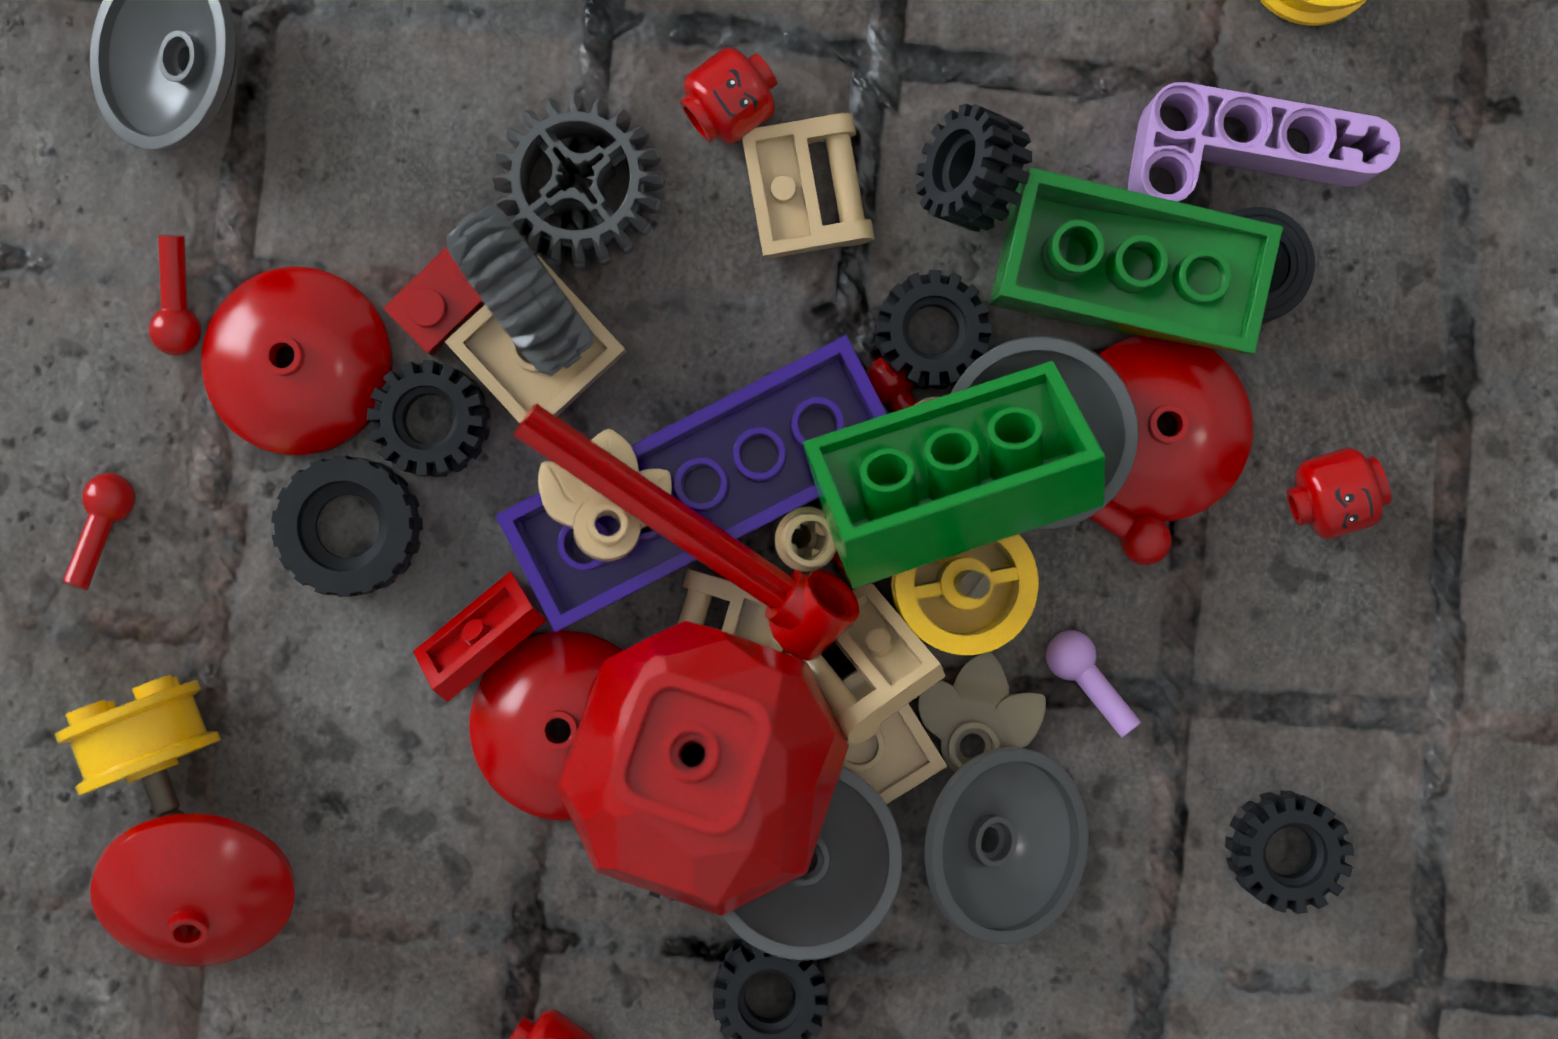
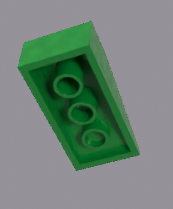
[989,167,1283,355]

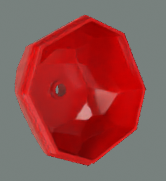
[557,621,849,916]

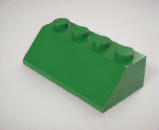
[803,361,1105,589]

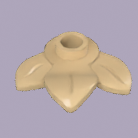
[538,429,672,561]

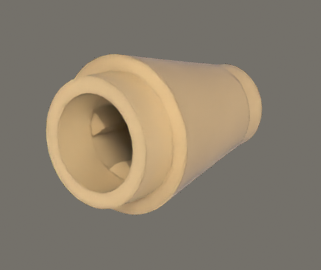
[772,507,837,572]

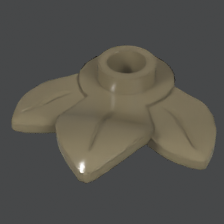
[918,652,1046,773]

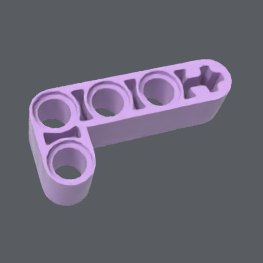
[1128,82,1400,202]

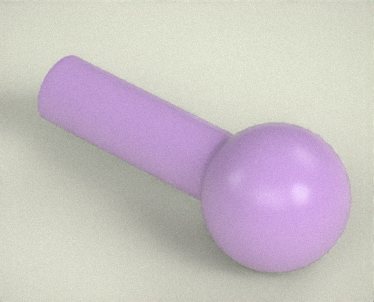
[1046,630,1142,738]

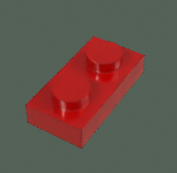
[383,246,485,356]
[413,571,547,702]

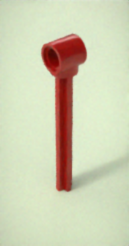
[513,403,860,661]

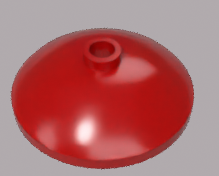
[201,266,393,456]
[1098,335,1253,521]
[469,630,624,821]
[90,814,295,967]

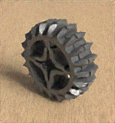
[491,94,665,269]
[446,204,594,376]

